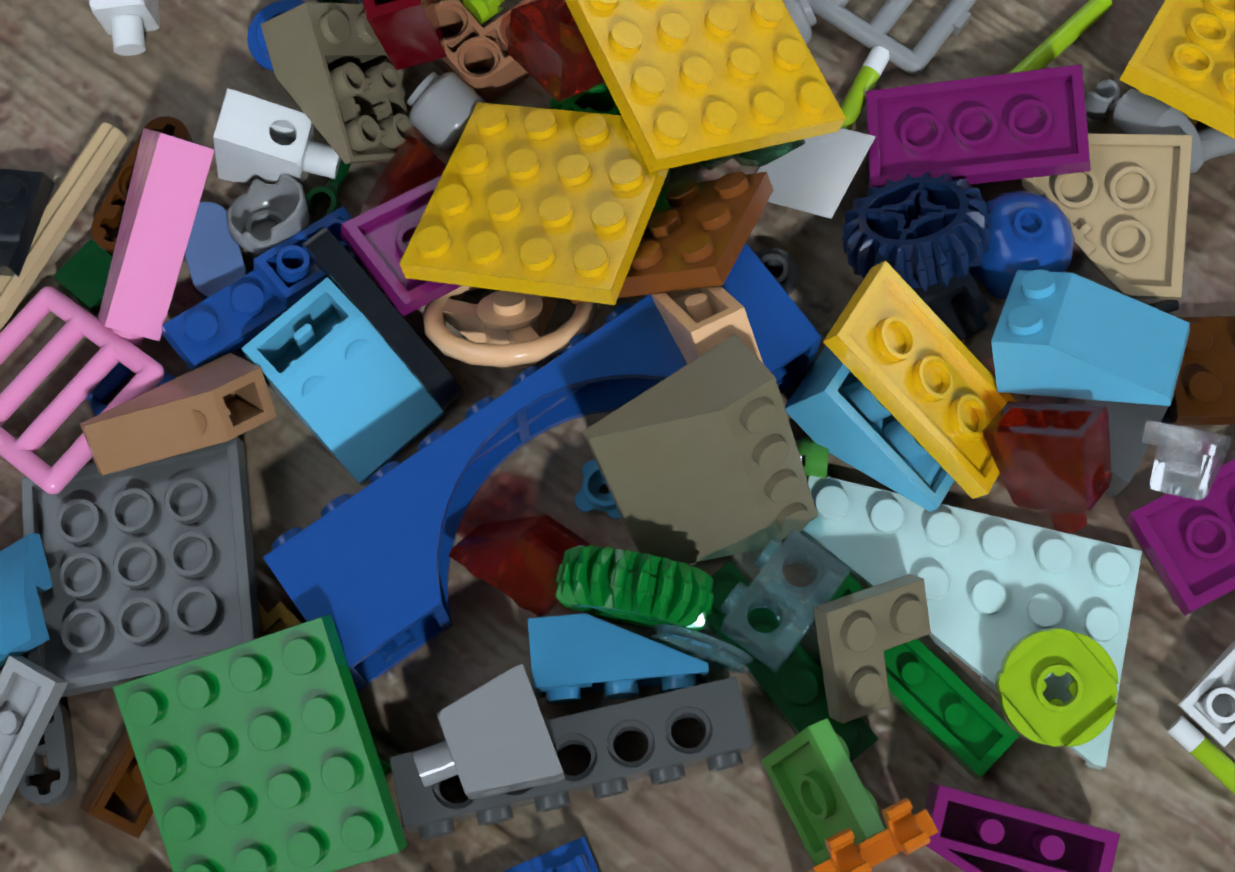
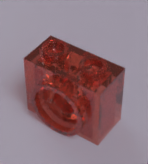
[507,0,605,102]

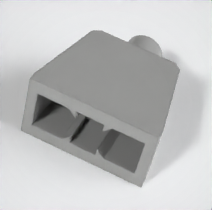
[413,663,565,799]

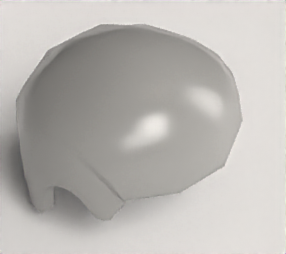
[226,174,309,255]

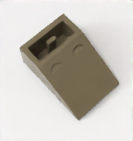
[260,2,420,164]

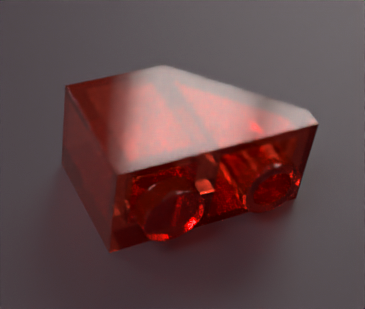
[449,514,592,617]

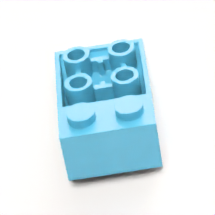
[241,277,444,486]

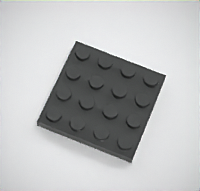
[21,437,261,697]

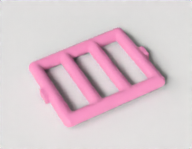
[0,286,165,494]

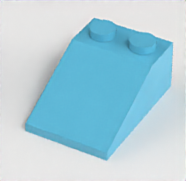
[991,269,1190,406]
[785,346,954,512]

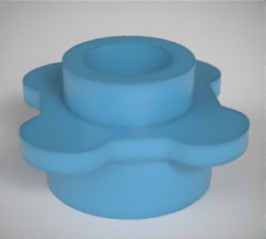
[575,460,622,520]

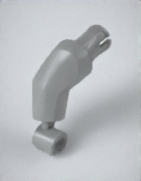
[1085,79,1235,174]

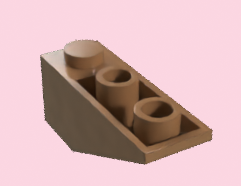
[80,353,277,476]

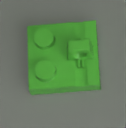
[761,718,886,866]

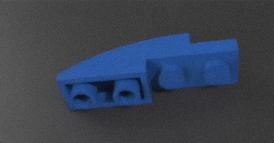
[162,206,361,371]

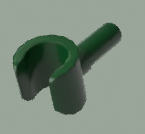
[306,160,351,216]

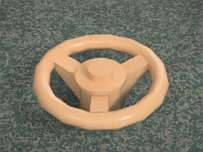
[423,286,598,370]

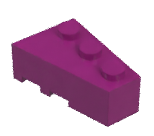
[924,782,1120,872]

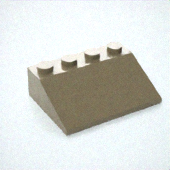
[582,334,818,564]

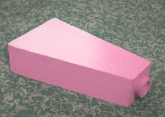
[98,128,215,346]

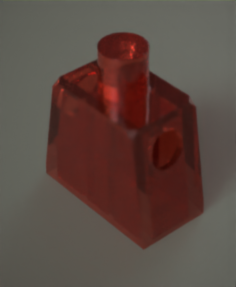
[982,401,1112,533]

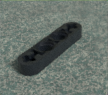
[302,227,464,411]

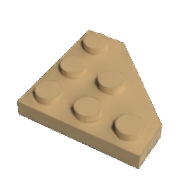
[1022,133,1193,300]

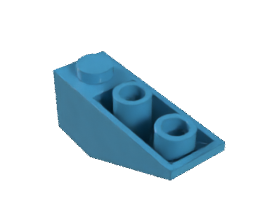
[527,613,709,705]

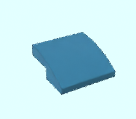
[0,533,53,667]

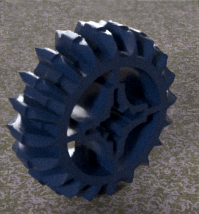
[842,171,992,293]

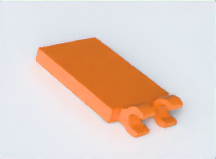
[807,798,939,872]

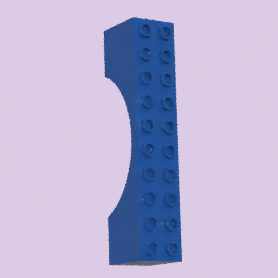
[263,243,822,692]

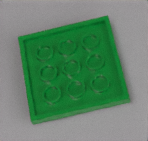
[113,614,408,872]

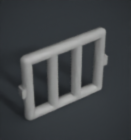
[807,0,977,75]

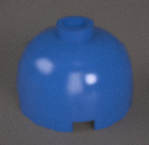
[969,190,1075,300]

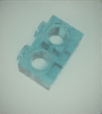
[720,529,851,673]

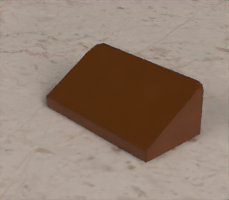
[80,726,153,839]

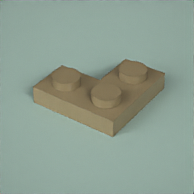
[813,574,931,724]

